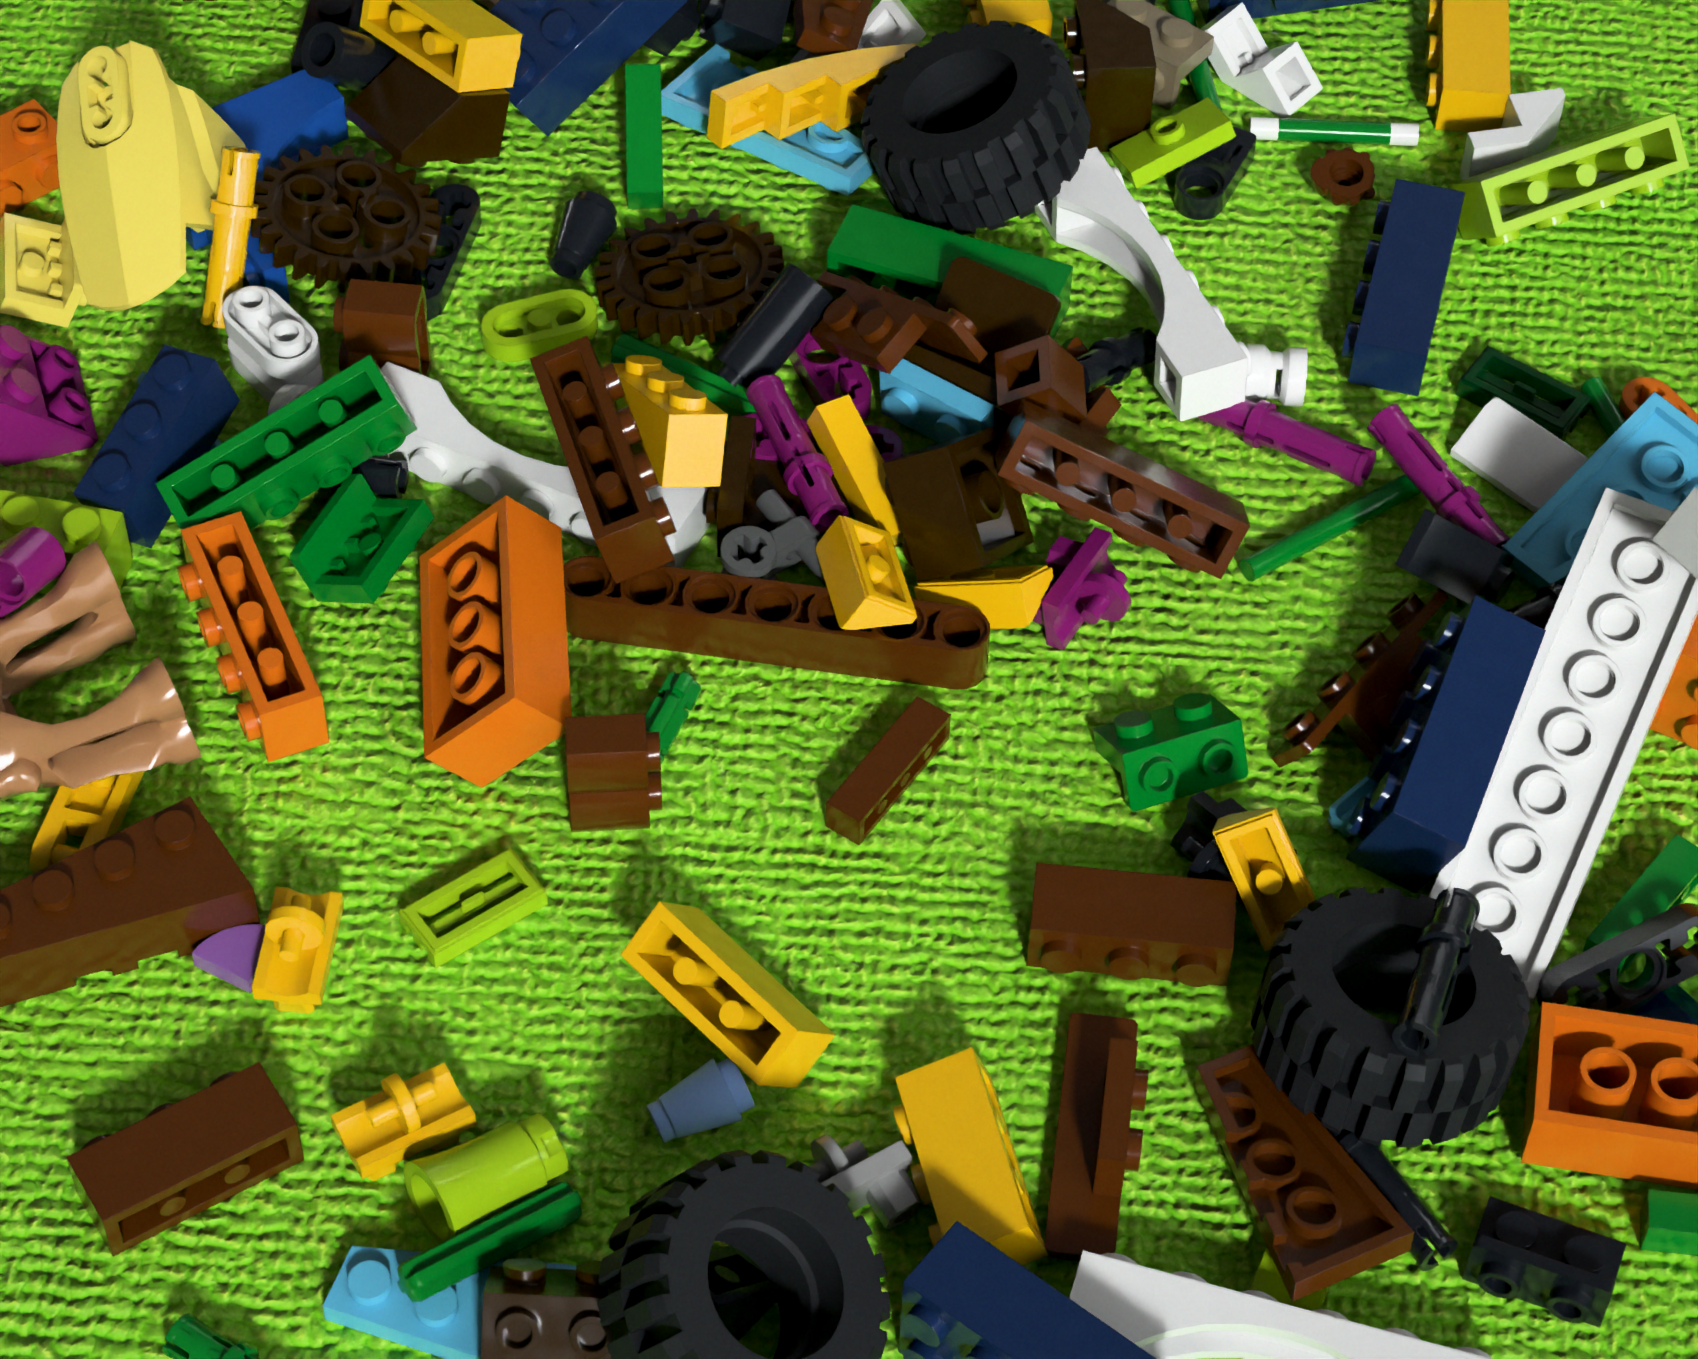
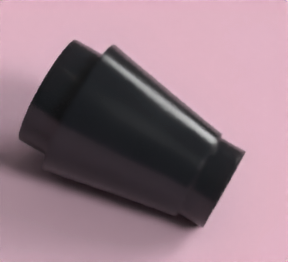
[549,191,617,280]

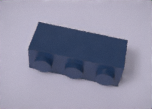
[73,344,240,548]

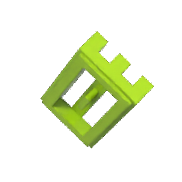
[398,847,548,969]

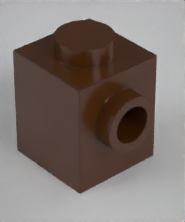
[995,335,1087,423]

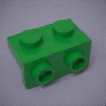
[290,474,435,604]
[1093,693,1248,811]

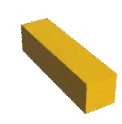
[807,394,904,546]

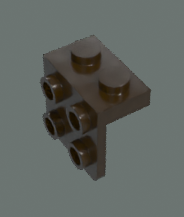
[903,257,1061,409]
[706,416,849,565]
[481,1258,613,1359]

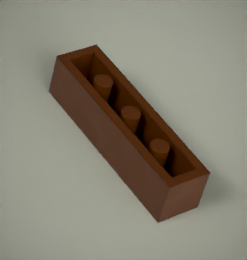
[826,696,951,845]

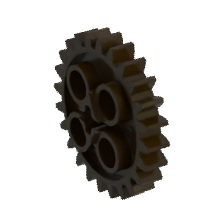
[250,145,442,293]
[594,209,785,346]

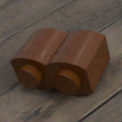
[333,279,431,377]
[565,713,662,832]

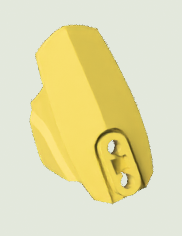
[56,40,246,311]

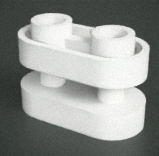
[222,286,324,403]

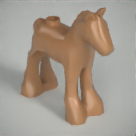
[0,541,202,801]

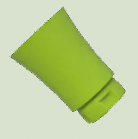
[404,1113,568,1244]

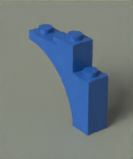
[186,69,349,304]

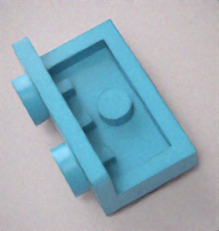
[879,358,1008,443]

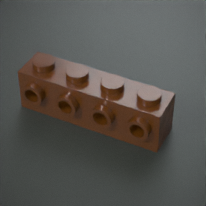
[530,336,677,584]
[995,399,1250,579]

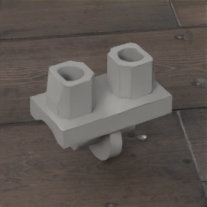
[809,1134,920,1229]

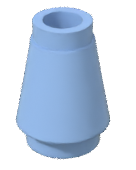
[646,1058,755,1143]

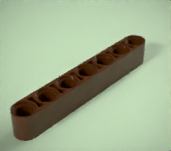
[563,556,990,690]

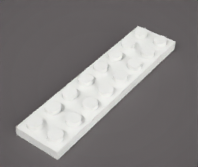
[1429,487,1698,1006]

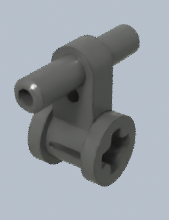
[720,489,827,587]

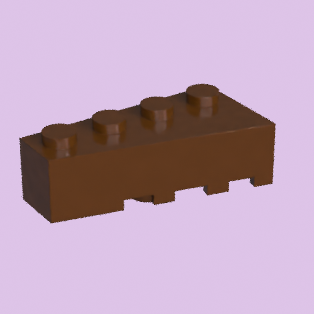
[0,797,260,1007]

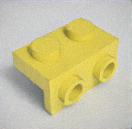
[0,212,87,328]

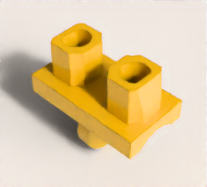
[252,886,344,1014]
[330,1062,477,1181]

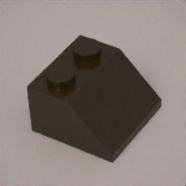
[882,424,1034,583]

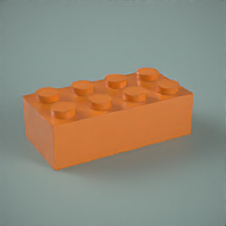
[419,495,572,788]
[1521,1002,1698,1190]

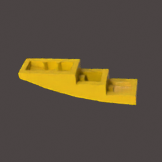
[707,43,921,149]

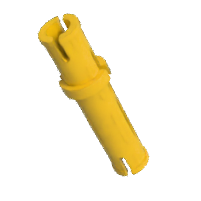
[200,146,261,329]

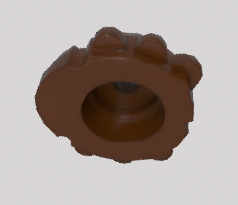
[1310,147,1375,206]

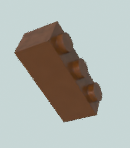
[1026,862,1237,987]
[66,1062,304,1256]

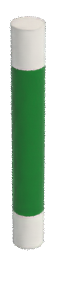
[1248,117,1419,146]

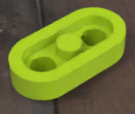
[481,289,598,362]

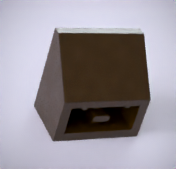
[1063,0,1157,152]
[345,54,510,167]

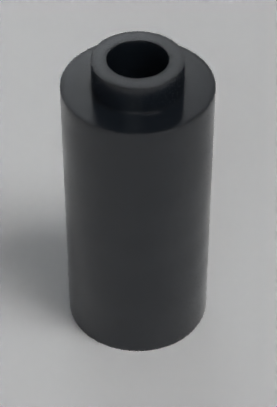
[301,21,400,93]
[714,262,835,388]

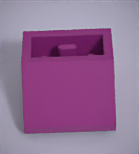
[0,325,98,467]

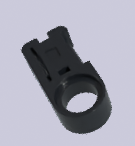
[1173,126,1256,220]

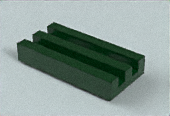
[1455,346,1592,441]

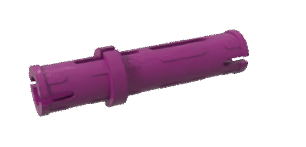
[746,374,849,532]
[1198,399,1376,486]
[1367,404,1510,549]

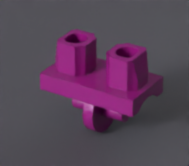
[1032,527,1131,651]

